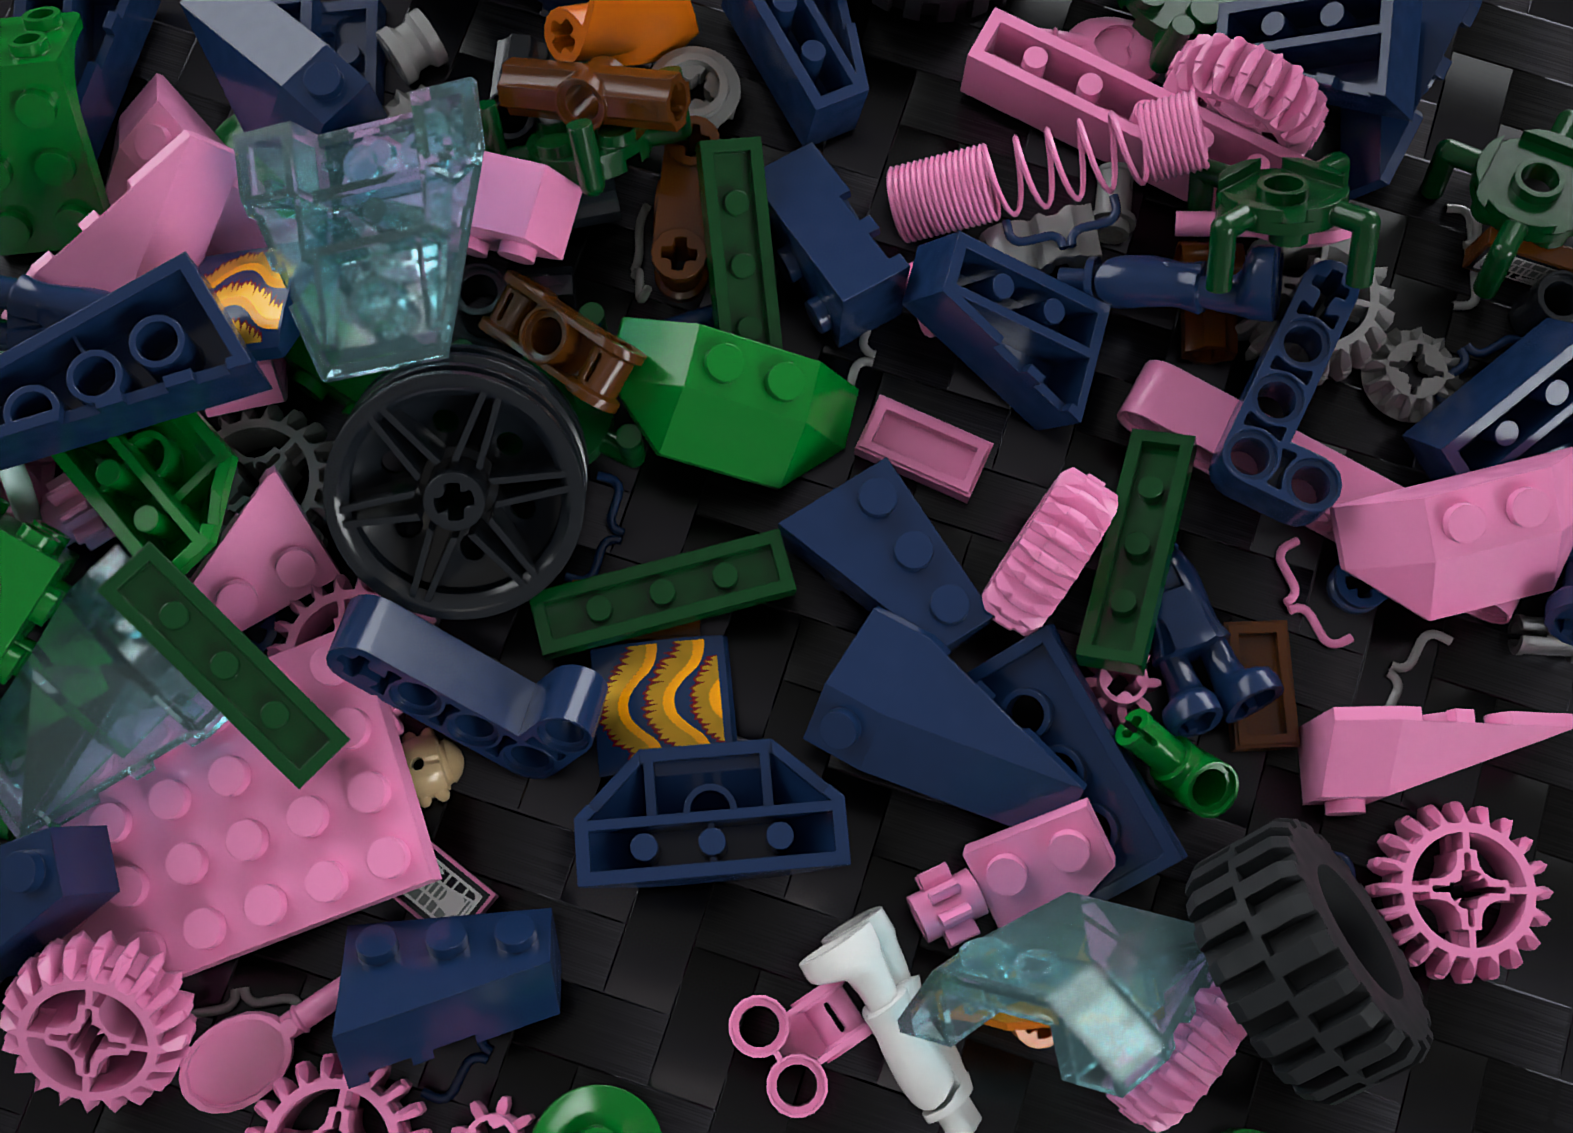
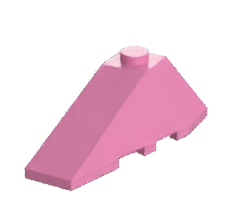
[0,129,243,320]
[1298,706,1573,816]

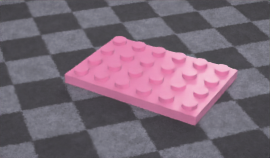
[4,629,442,994]

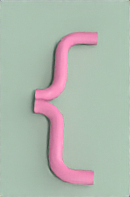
[1275,537,1354,649]

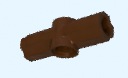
[497,55,691,132]

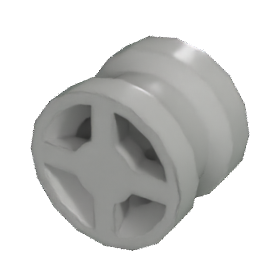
[376,8,449,86]

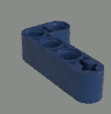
[1208,260,1360,527]
[326,594,608,779]

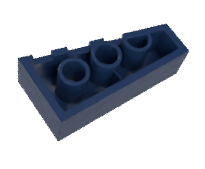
[0,251,273,471]

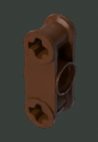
[651,115,720,303]
[478,269,647,414]

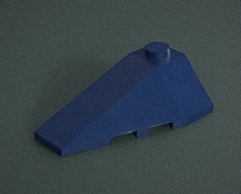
[180,0,388,199]
[1340,0,1482,201]
[803,606,1087,827]

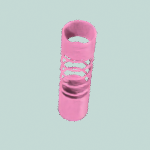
[886,89,1210,243]

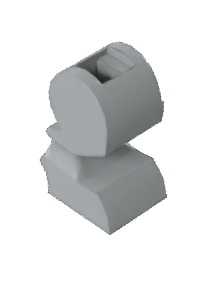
[979,203,1102,275]

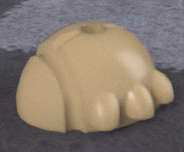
[402,727,465,808]

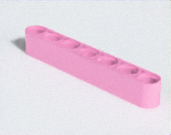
[1117,360,1521,624]

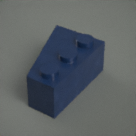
[13,0,161,161]
[721,0,869,147]
[1216,0,1423,122]
[764,142,910,348]
[902,231,1111,431]
[1402,318,1573,481]
[778,457,994,656]
[0,825,120,982]
[332,908,561,1089]

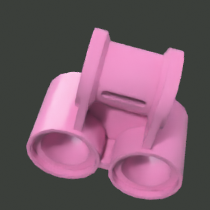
[729,981,873,1118]

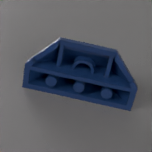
[574,739,851,888]

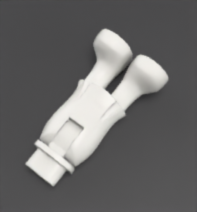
[799,906,982,1133]

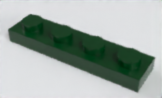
[695,136,783,350]
[1076,428,1197,676]
[529,528,796,660]
[96,541,350,789]

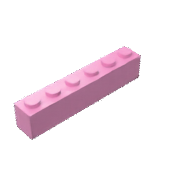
[960,7,1311,211]

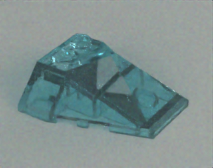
[233,77,485,382]
[0,544,228,839]
[897,892,1213,1098]

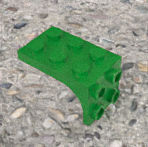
[0,6,110,256]
[0,497,80,703]

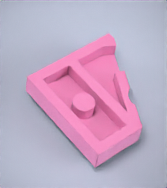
[190,465,341,632]
[963,797,1116,966]

